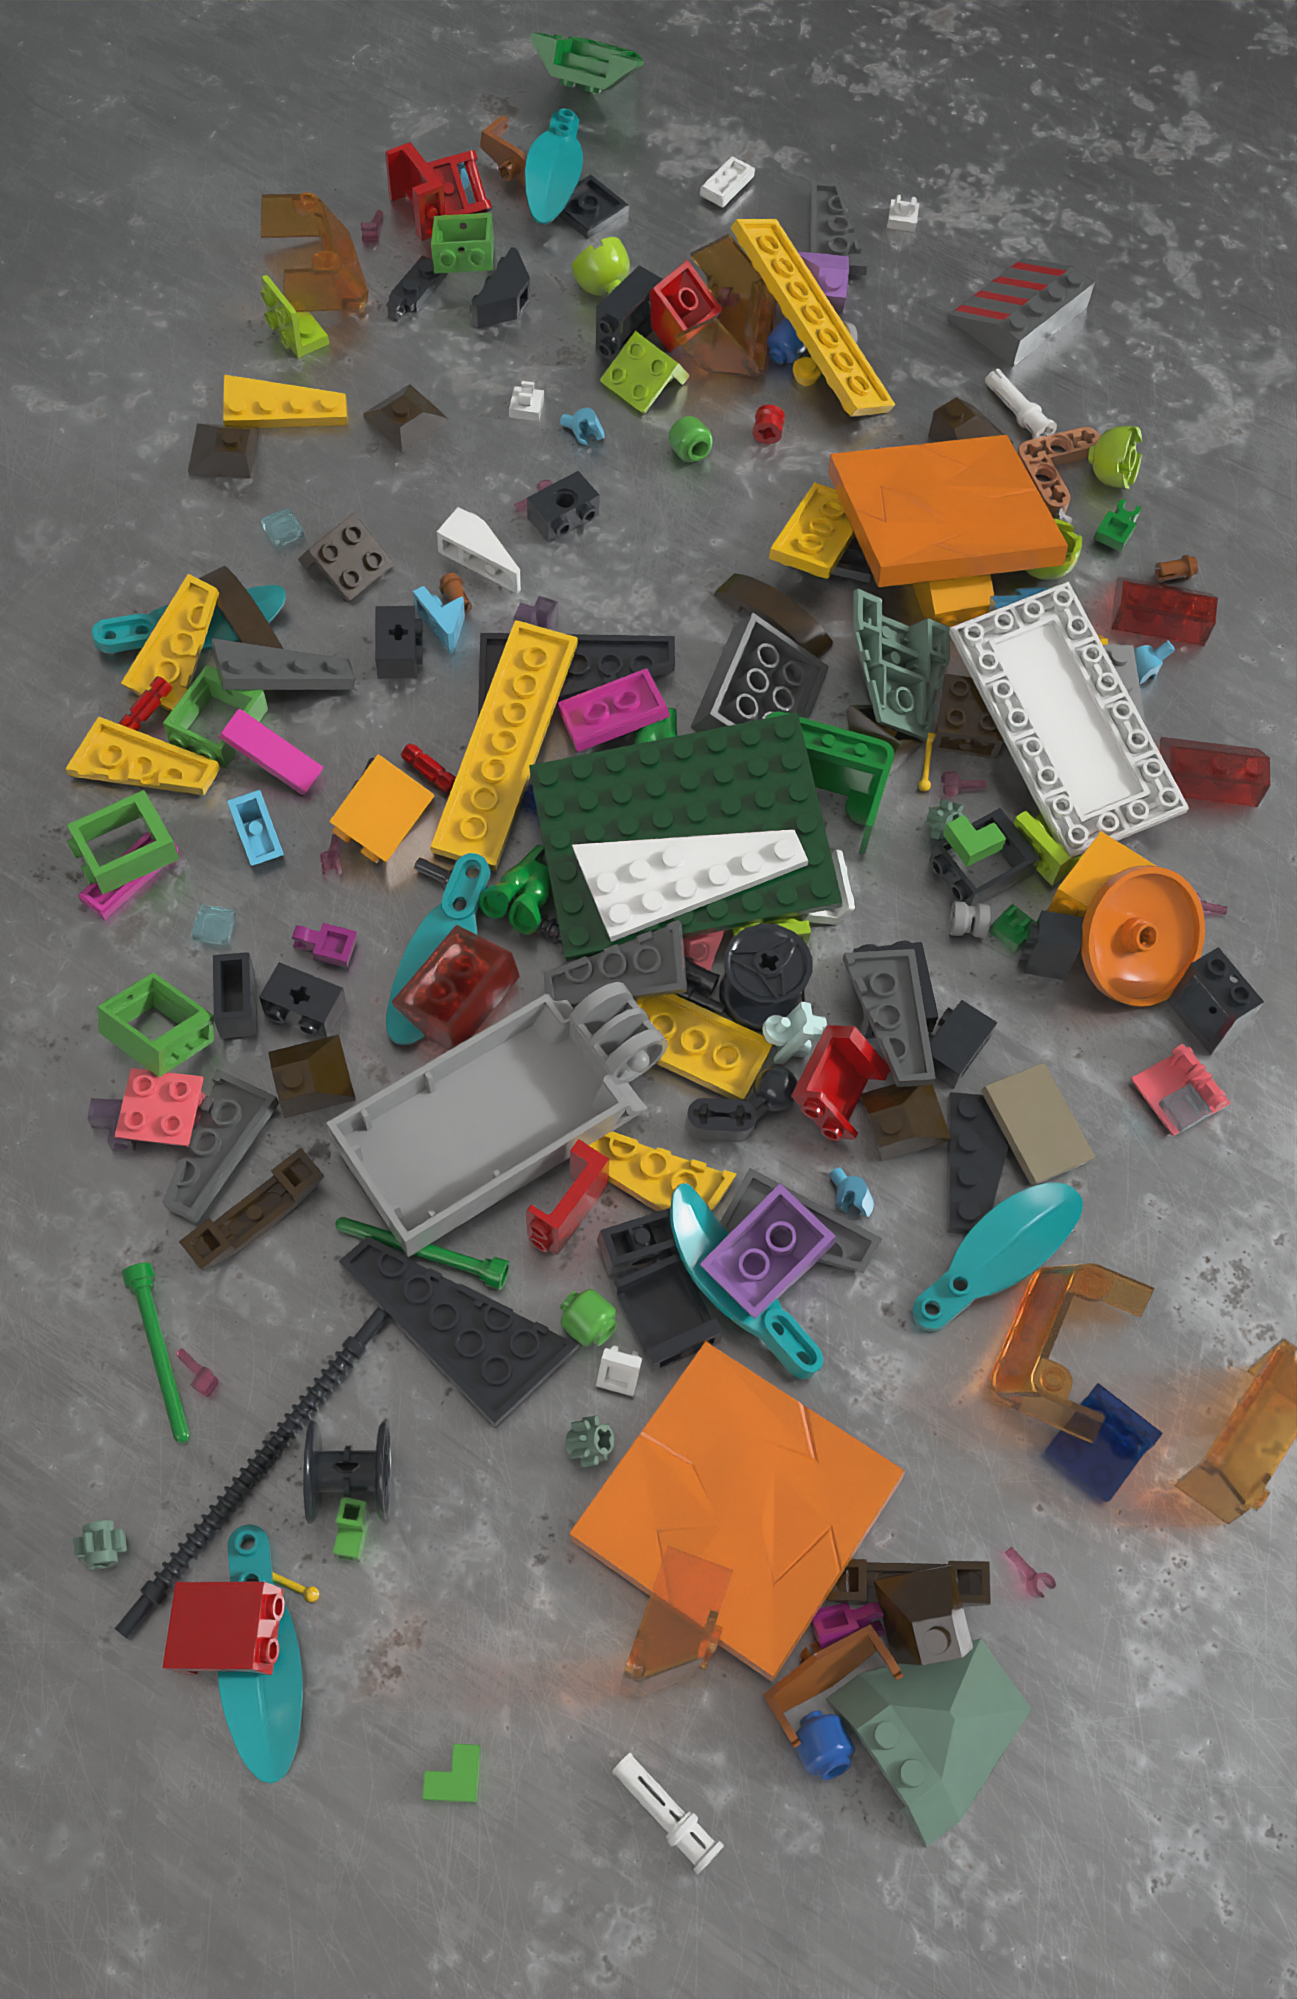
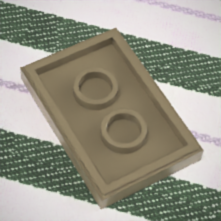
[981,1063,1096,1187]

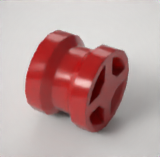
[752,404,785,444]

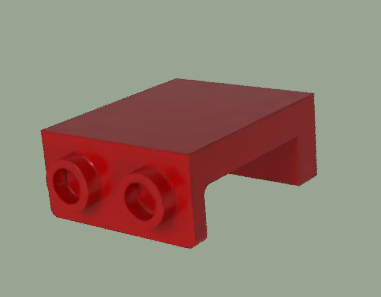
[385,142,446,241]
[791,1025,890,1141]
[526,1139,610,1255]
[162,1582,285,1675]

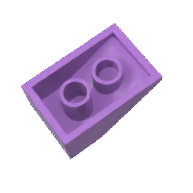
[700,1183,836,1319]

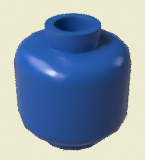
[767,319,807,365]
[796,1711,855,1780]

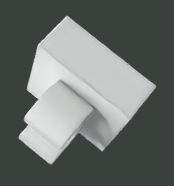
[887,195,919,232]
[509,381,544,422]
[596,1346,642,1396]

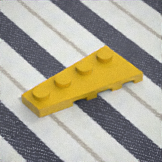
[223,375,347,428]
[121,574,219,712]
[65,716,220,796]
[589,1131,737,1212]

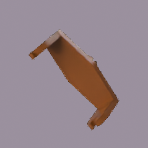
[480,115,527,186]
[763,1624,904,1748]

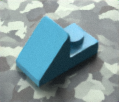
[413,586,465,654]
[227,789,284,866]

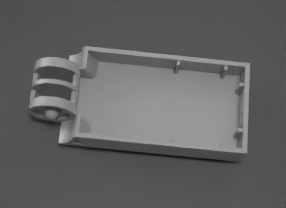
[326,982,668,1257]

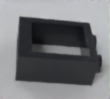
[595,265,663,361]
[929,808,1041,906]
[1167,947,1264,1055]

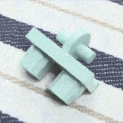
[762,1002,827,1065]

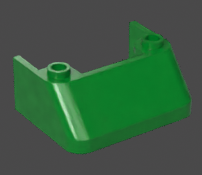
[765,712,894,855]

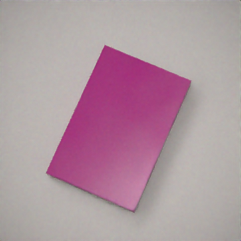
[556,668,670,752]

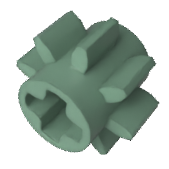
[924,799,969,840]
[565,1415,614,1467]
[73,1520,127,1570]

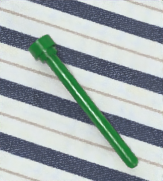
[335,1217,510,1290]
[121,1262,189,1443]

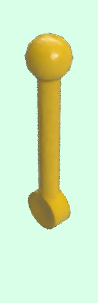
[918,732,934,792]
[273,1572,319,1603]

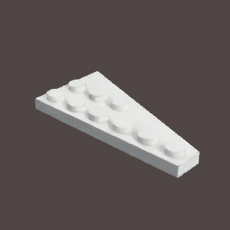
[572,830,808,942]

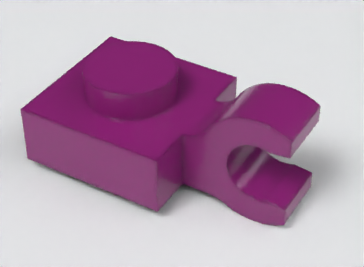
[292,923,357,968]
[810,1602,885,1649]

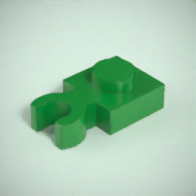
[1093,499,1141,552]

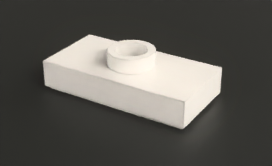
[700,156,755,208]

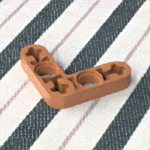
[1017,427,1100,516]

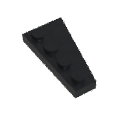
[947,1092,1009,1234]

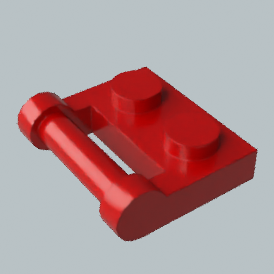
[427,150,492,215]

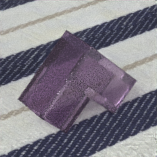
[513,596,558,631]
[87,1098,137,1152]

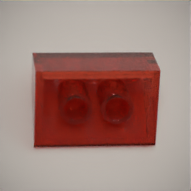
[1111,576,1218,646]
[1160,737,1271,807]
[392,925,520,1050]

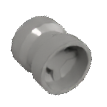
[950,901,990,938]

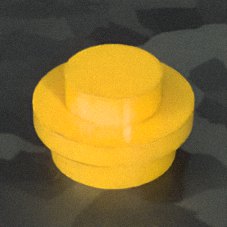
[792,357,822,386]

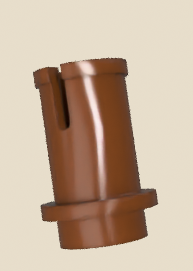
[1155,554,1198,582]
[439,573,472,614]

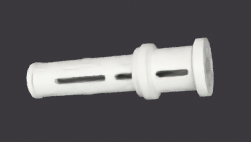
[985,369,1057,439]
[611,1752,724,1875]

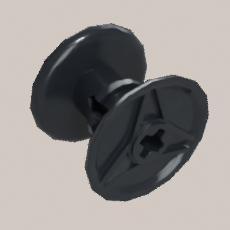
[719,924,813,1032]
[303,1419,391,1524]

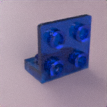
[1044,1383,1163,1502]

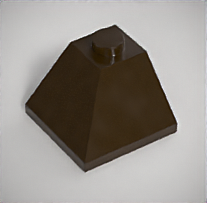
[363,384,449,453]
[928,397,1013,445]
[188,423,259,479]
[846,705,923,776]
[268,1034,356,1118]
[860,1083,951,1162]
[873,1565,973,1665]

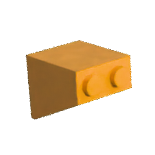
[912,574,994,628]
[329,754,435,864]
[1047,831,1158,917]

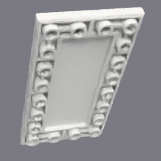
[949,581,1189,860]

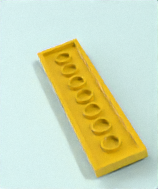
[730,219,895,417]
[430,620,578,871]

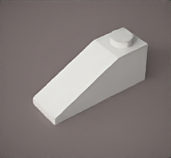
[437,507,521,593]

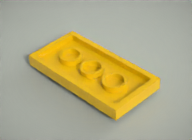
[769,482,855,579]
[636,994,774,1101]

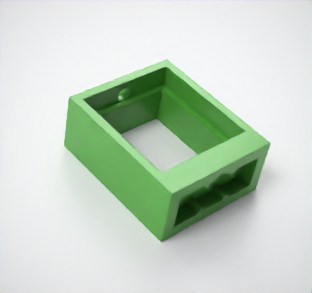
[431,213,494,274]
[163,665,268,768]
[66,790,179,895]
[97,972,214,1077]

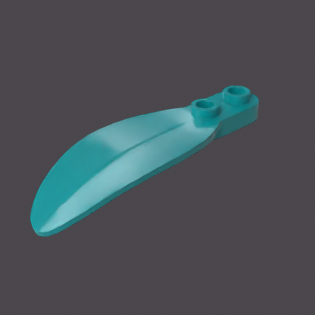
[525,108,583,225]
[92,585,286,653]
[386,853,491,1045]
[670,1183,824,1379]
[912,1183,1083,1332]
[218,1524,303,1783]

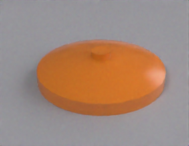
[1081,865,1205,1006]

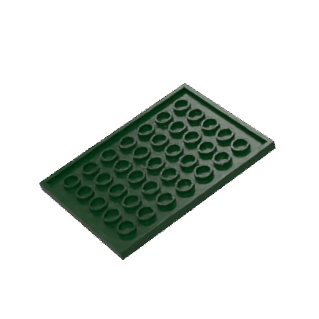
[529,712,842,962]

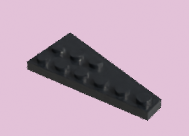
[478,633,675,718]
[339,1236,580,1427]

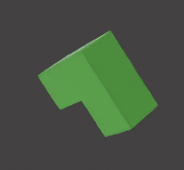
[943,815,1006,867]
[333,1497,371,1562]
[422,1744,481,1804]

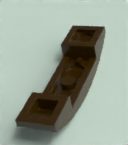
[198,565,283,649]
[714,573,833,659]
[179,1148,324,1272]
[826,1559,991,1607]

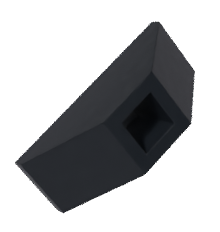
[470,247,530,328]

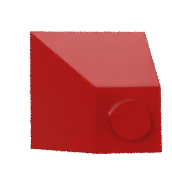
[650,259,723,353]

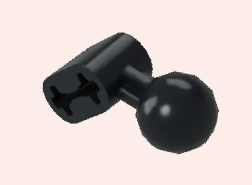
[685,1066,798,1142]

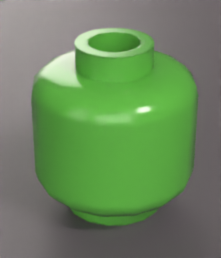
[668,416,713,463]
[560,1289,618,1347]

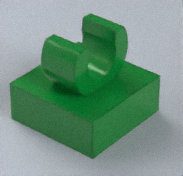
[989,903,1036,952]

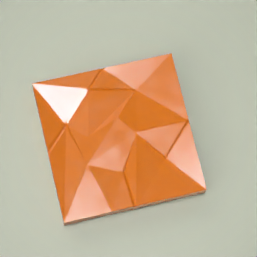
[828,435,1068,587]
[569,1341,905,1682]

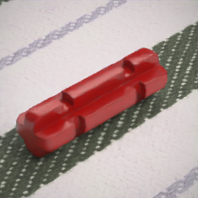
[119,676,173,731]
[400,743,456,793]

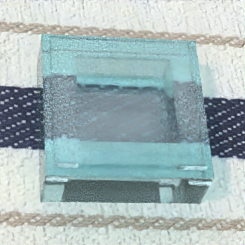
[261,507,304,548]
[191,904,236,946]
[1159,1083,1212,1133]

